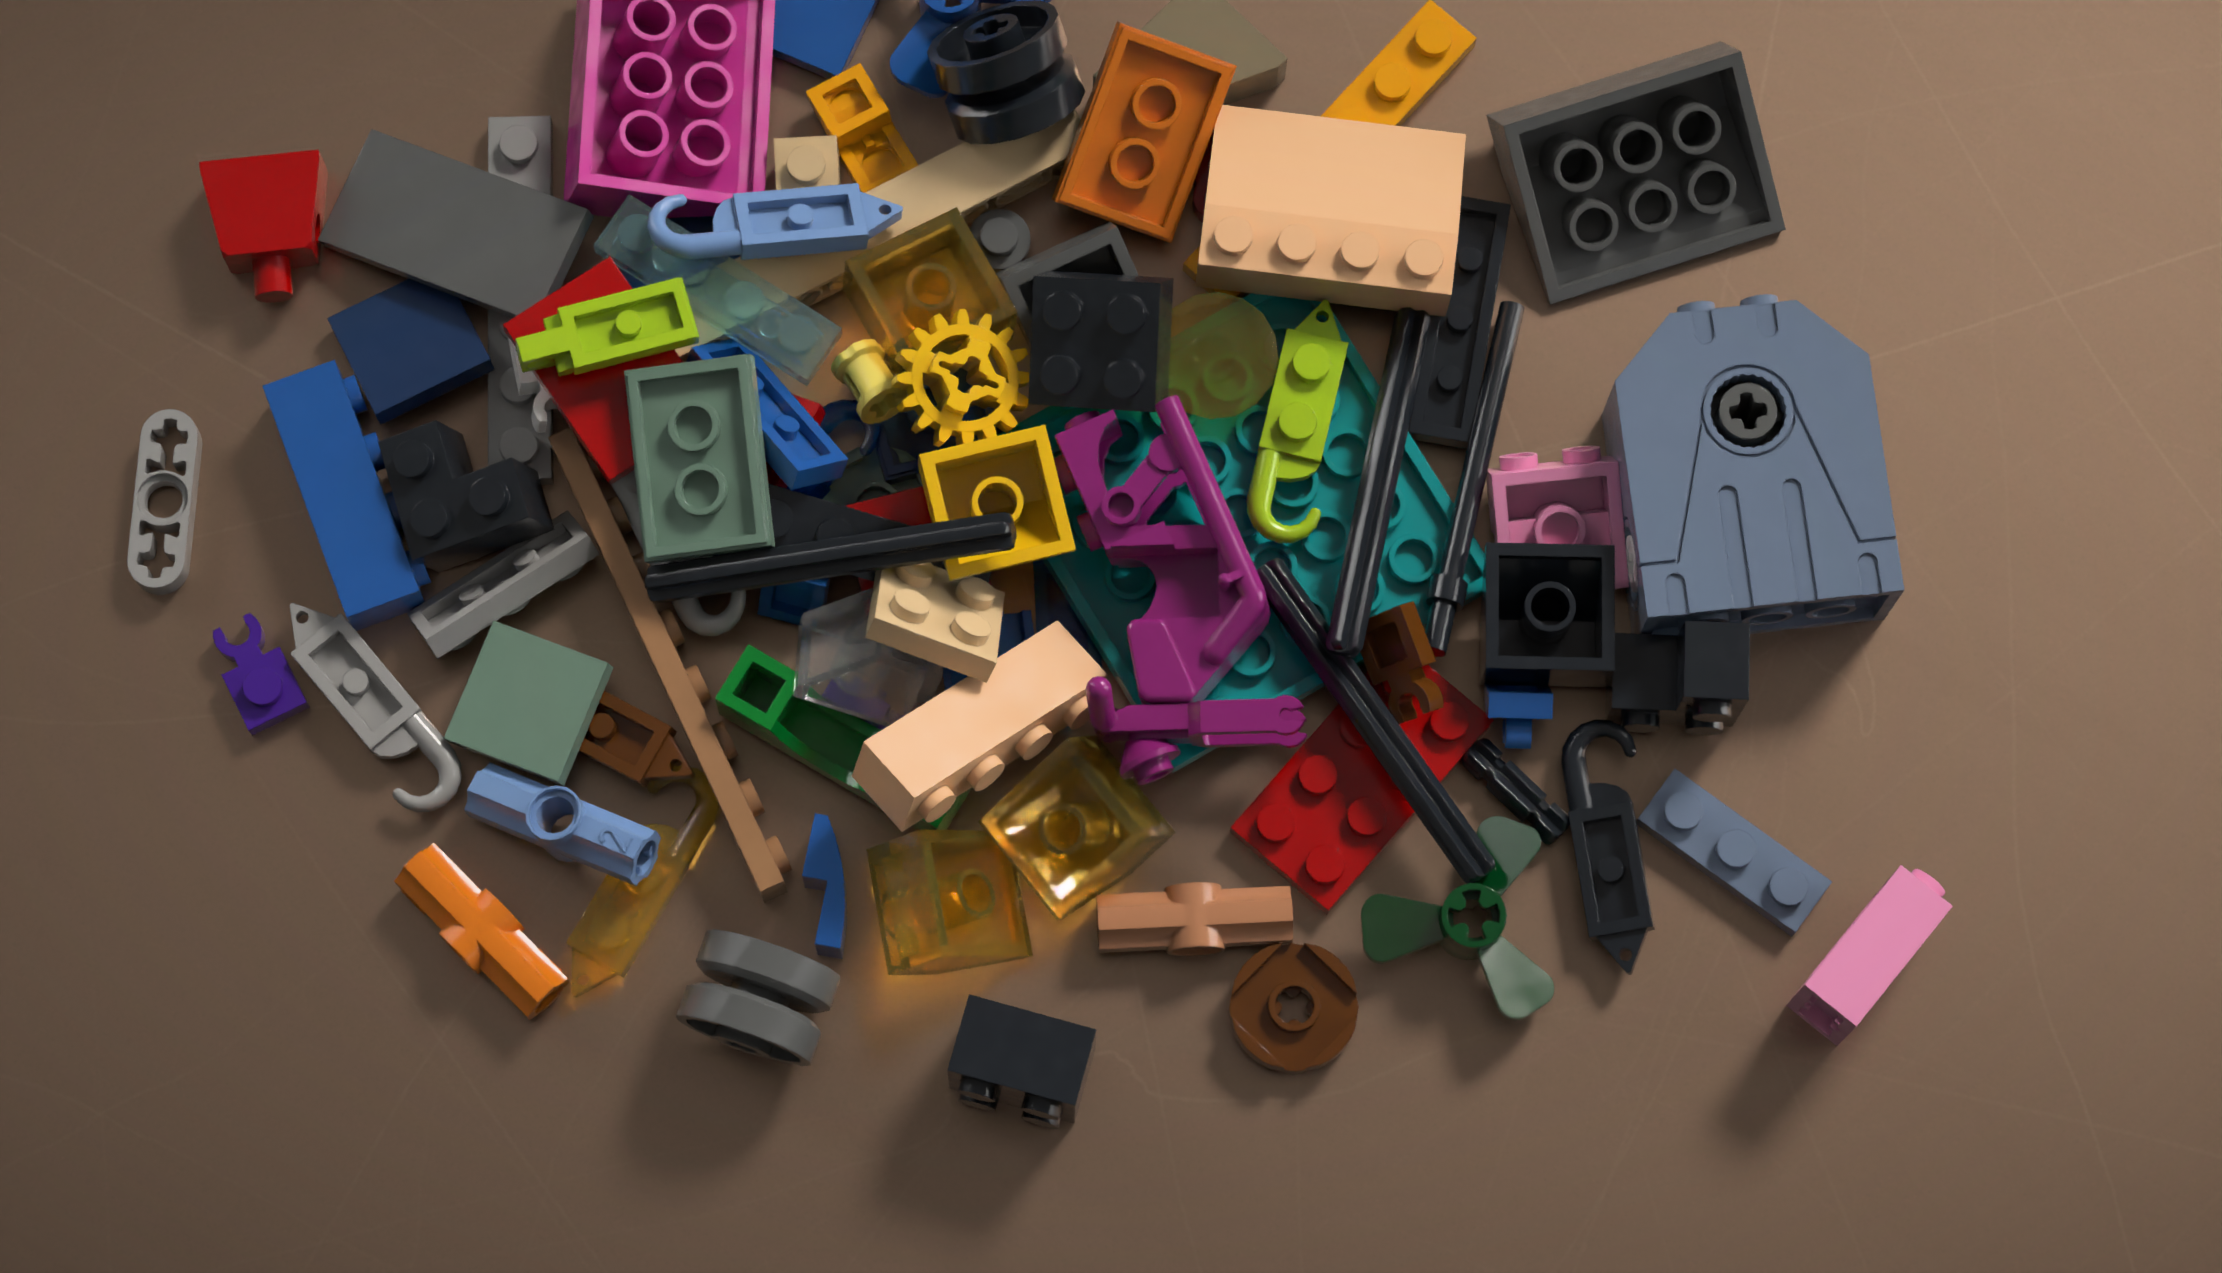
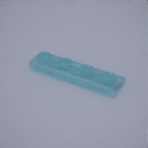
[594,194,842,386]

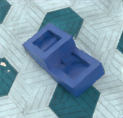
[802,813,847,959]

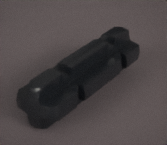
[1462,738,1570,845]

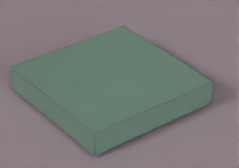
[444,620,613,786]

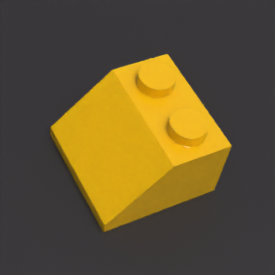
[918,425,1076,581]

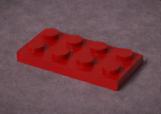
[1230,665,1494,915]

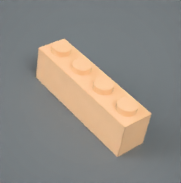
[852,620,1108,832]

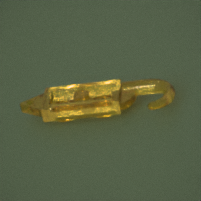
[566,765,719,998]

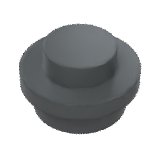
[968,209,1031,272]

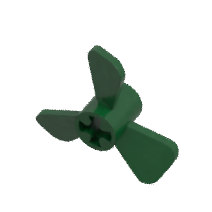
[1361,816,1555,1021]

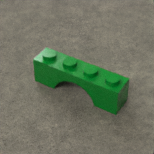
[715,644,972,842]

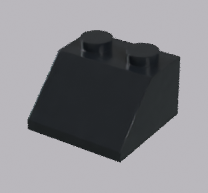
[1479,542,1615,687]

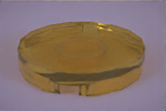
[1168,292,1279,420]

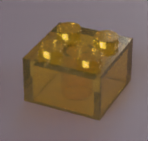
[843,207,1018,377]

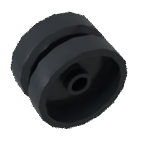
[927,0,1085,144]

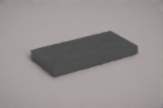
[318,129,594,318]

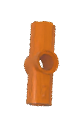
[394,843,570,1020]

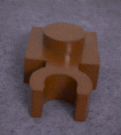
[1361,601,1443,724]

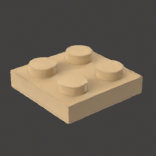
[865,562,1005,683]

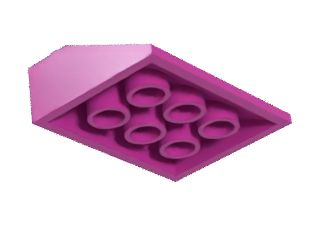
[563,0,775,219]

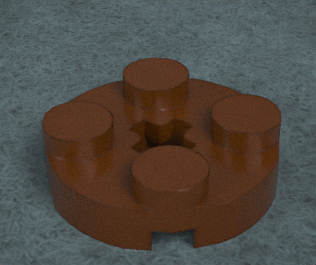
[1228,943,1359,1075]

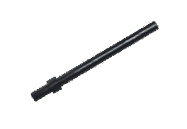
[1425,301,1525,657]

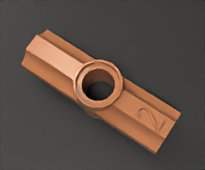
[1096,882,1293,956]

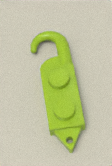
[1247,299,1349,543]

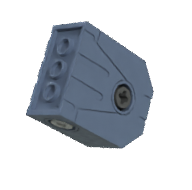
[1601,294,1904,635]

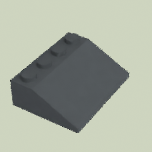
[1486,41,1786,304]

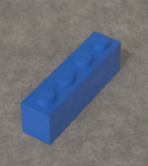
[262,360,431,631]

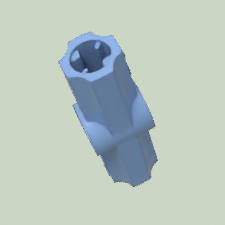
[464,762,661,886]

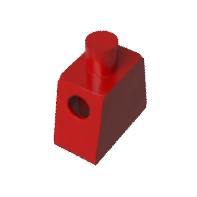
[199,149,328,303]

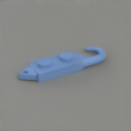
[647,183,903,260]

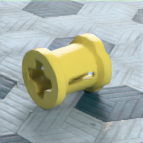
[831,339,908,424]

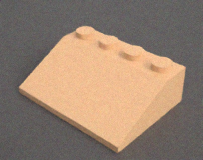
[1195,105,1466,317]

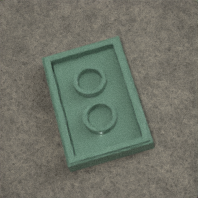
[624,354,775,564]

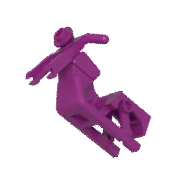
[1054,395,1307,785]

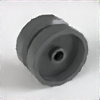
[676,929,841,1066]

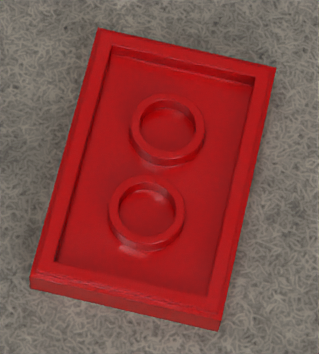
[503,256,684,485]

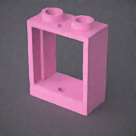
[1786,865,1953,1046]

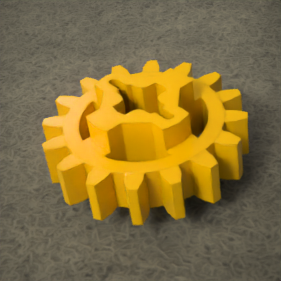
[891,309,1029,447]

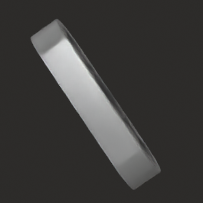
[127,409,203,595]

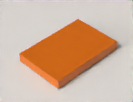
[1052,21,1237,243]

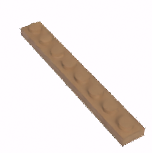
[548,427,792,903]

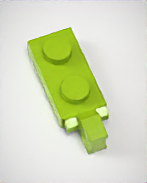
[515,277,700,376]

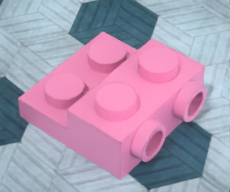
[1486,446,1629,589]

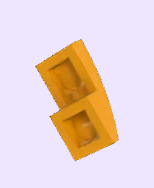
[805,63,918,193]

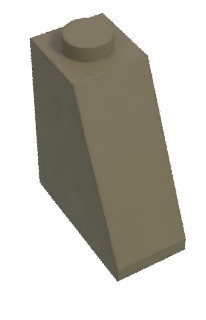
[1093,0,1288,105]

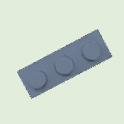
[1637,769,1832,937]

